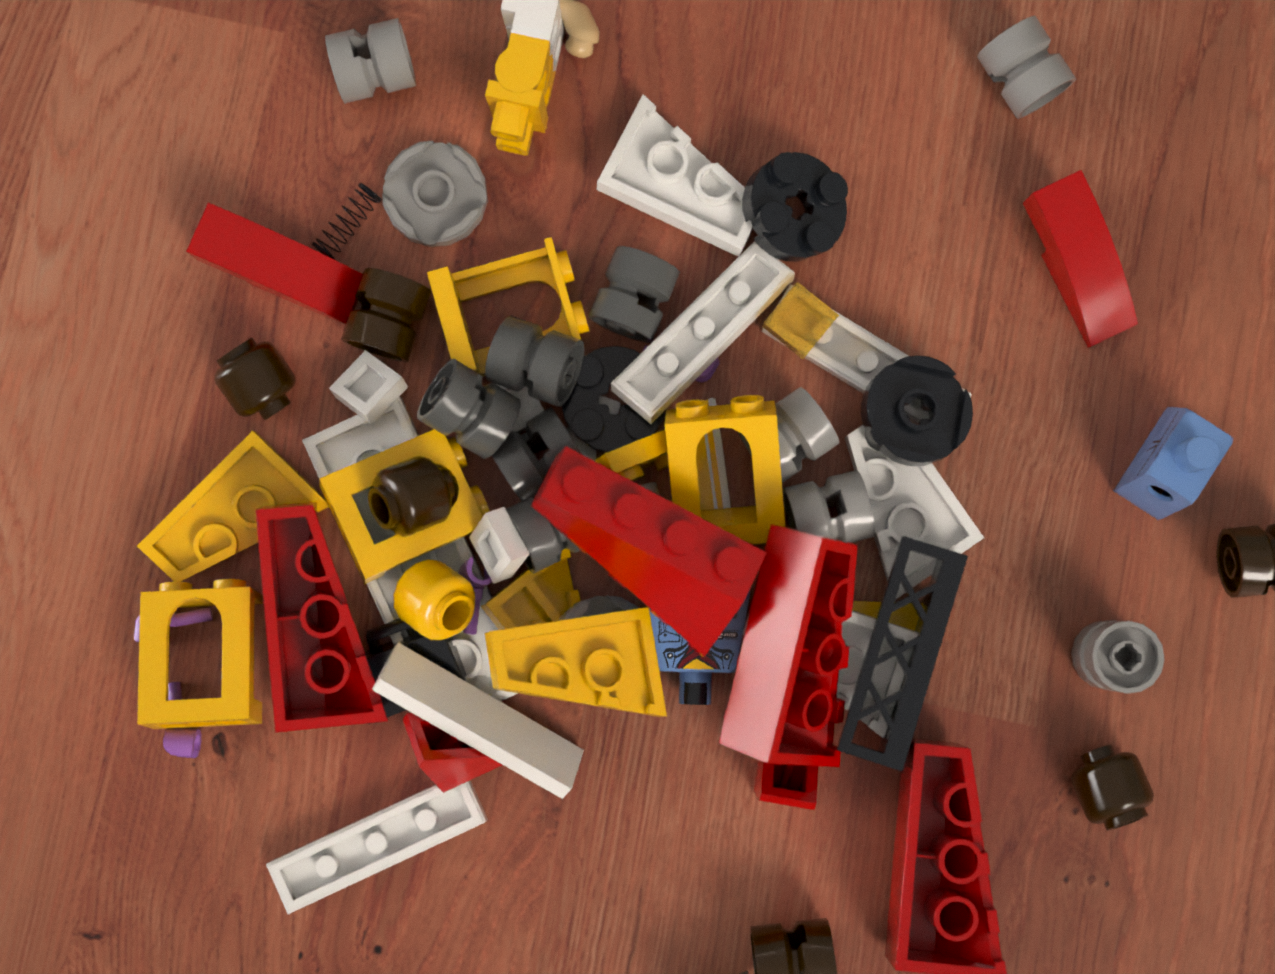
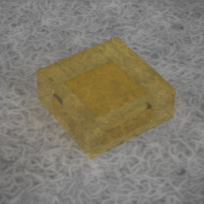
[762,282,839,359]

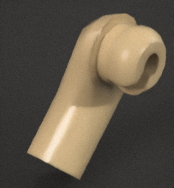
[559,0,600,58]

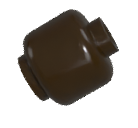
[214,337,296,420]
[368,456,455,537]
[1071,745,1154,831]

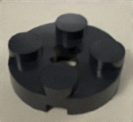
[742,152,848,262]
[562,346,667,453]
[861,356,973,466]

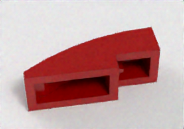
[1023,170,1138,348]
[186,202,363,325]

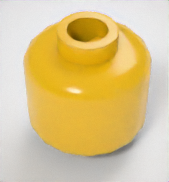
[393,559,475,640]

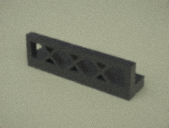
[836,536,968,771]

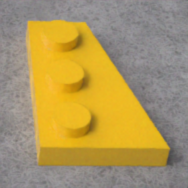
[137,430,329,582]
[484,607,667,717]

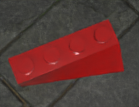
[531,446,767,657]
[256,502,388,733]
[719,524,858,767]
[885,738,1007,974]

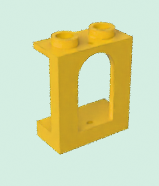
[427,237,589,377]
[665,395,785,544]
[319,429,490,585]
[137,579,263,729]

